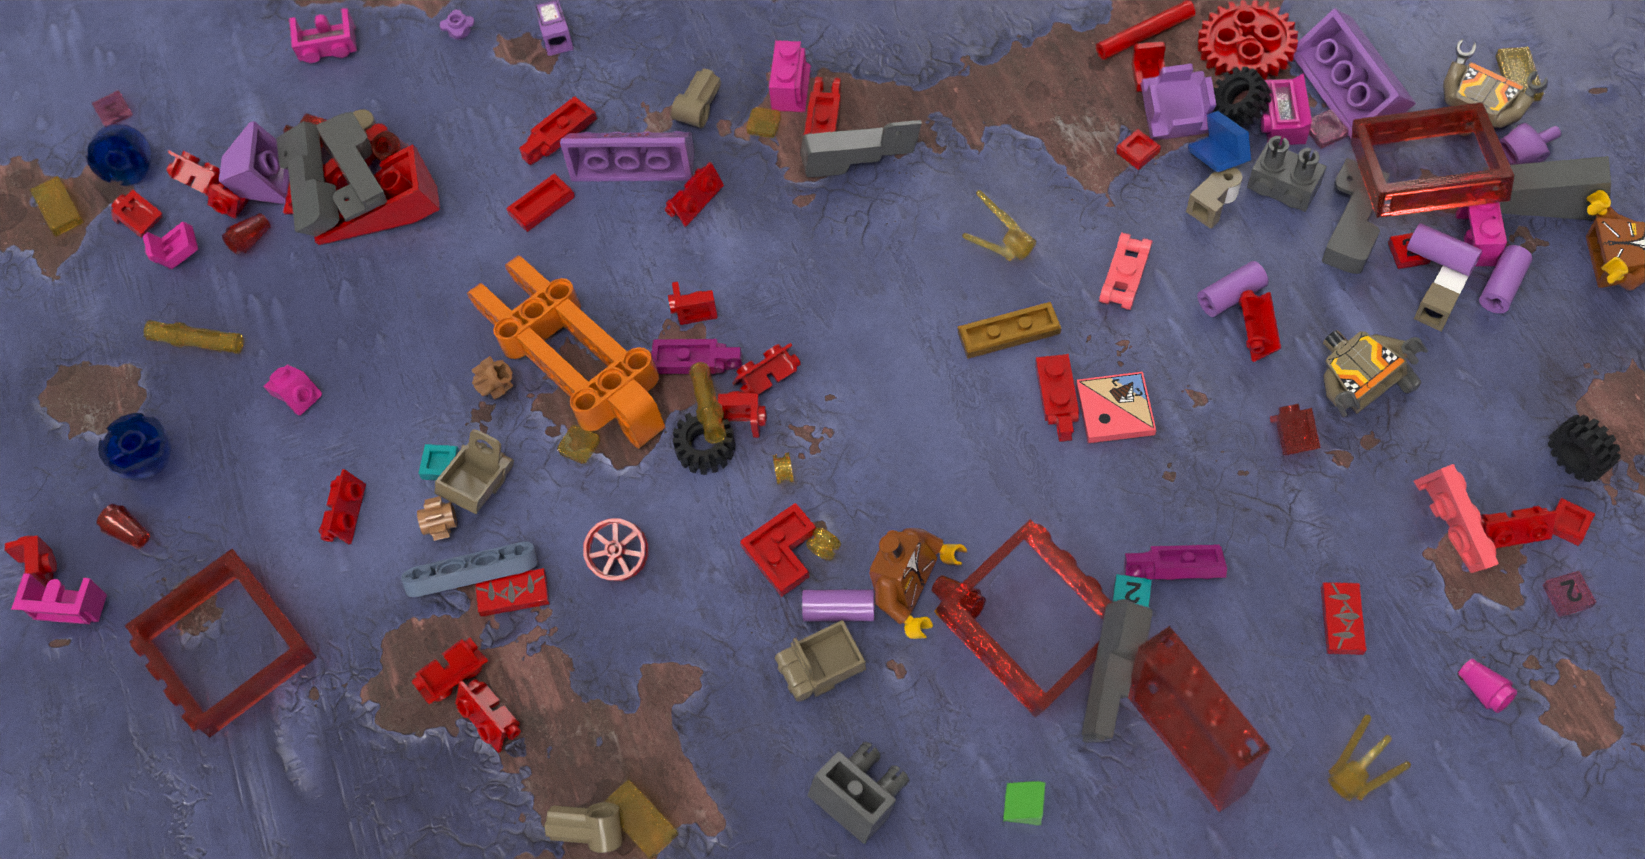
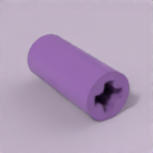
[1407,223,1483,277]
[1479,245,1532,314]
[1197,261,1268,317]
[802,589,874,622]

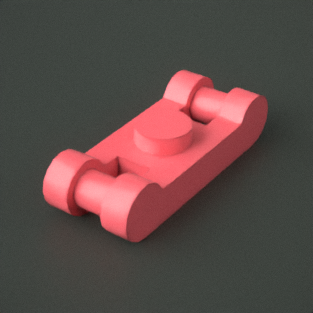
[1099,232,1153,310]

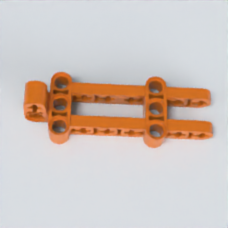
[467,255,665,449]

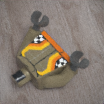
[1443,39,1548,136]
[1323,330,1428,417]

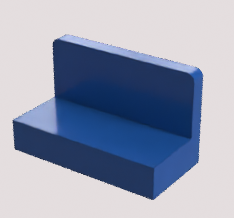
[1188,111,1251,172]

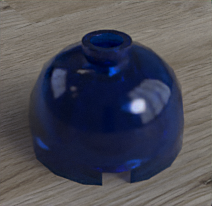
[86,124,152,186]
[98,413,172,481]

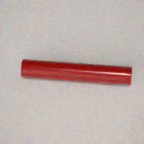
[1096,0,1196,60]

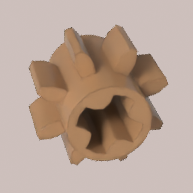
[472,356,513,400]
[417,496,458,541]

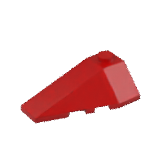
[314,144,440,245]

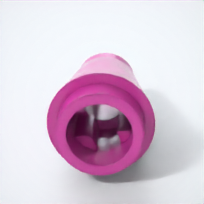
[1458,659,1517,713]

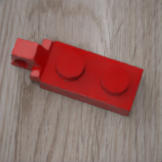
[519,96,597,166]
[1035,354,1079,442]

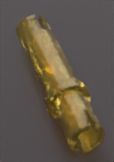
[144,320,244,354]
[689,362,726,443]

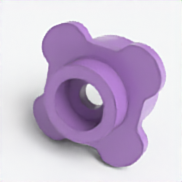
[439,9,475,39]

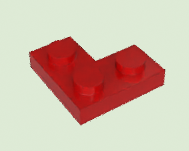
[740,503,817,597]

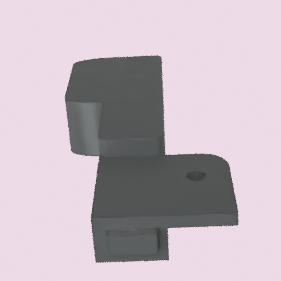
[316,112,387,222]
[800,120,922,177]
[276,121,339,237]
[1322,158,1390,274]
[1081,599,1153,743]

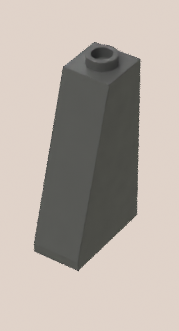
[1477,156,1611,221]

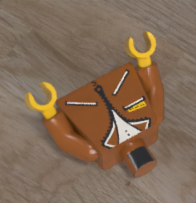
[1585,190,1645,291]
[869,528,967,639]

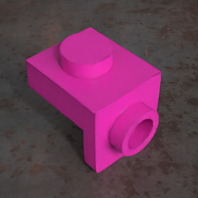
[143,221,198,269]
[263,364,322,415]

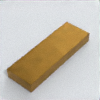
[957,302,1061,359]

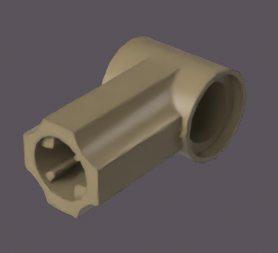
[671,68,721,128]
[545,802,622,853]

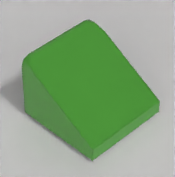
[1003,781,1045,826]

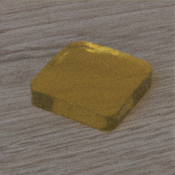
[746,107,781,138]
[557,425,600,464]

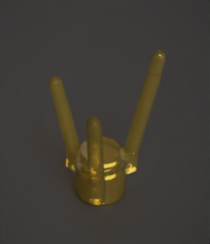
[962,190,1036,261]
[1328,714,1411,801]

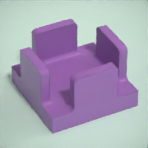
[1141,64,1216,141]

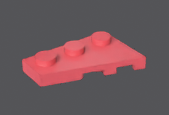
[1414,464,1499,573]

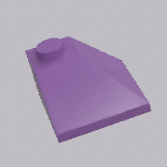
[219,121,290,204]

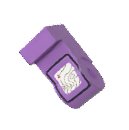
[535,0,574,56]

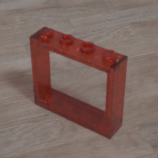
[1351,102,1514,218]
[934,519,1115,717]
[124,548,317,738]
[1128,626,1271,812]

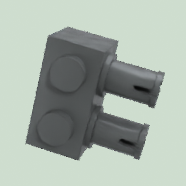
[1247,136,1327,212]
[807,742,909,844]

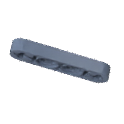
[401,542,538,597]

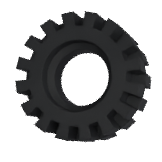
[1213,66,1272,127]
[672,409,735,475]
[1548,414,1621,482]

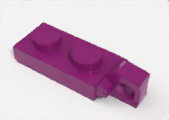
[651,339,743,374]
[1124,545,1227,580]

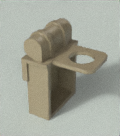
[435,429,514,514]
[775,620,866,702]

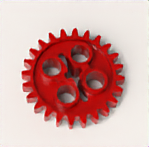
[1198,0,1298,80]

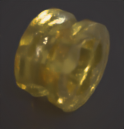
[772,452,794,485]
[806,528,841,561]

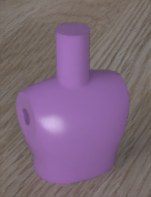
[1498,123,1561,165]

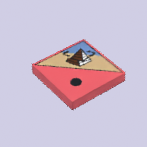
[1076,372,1156,443]

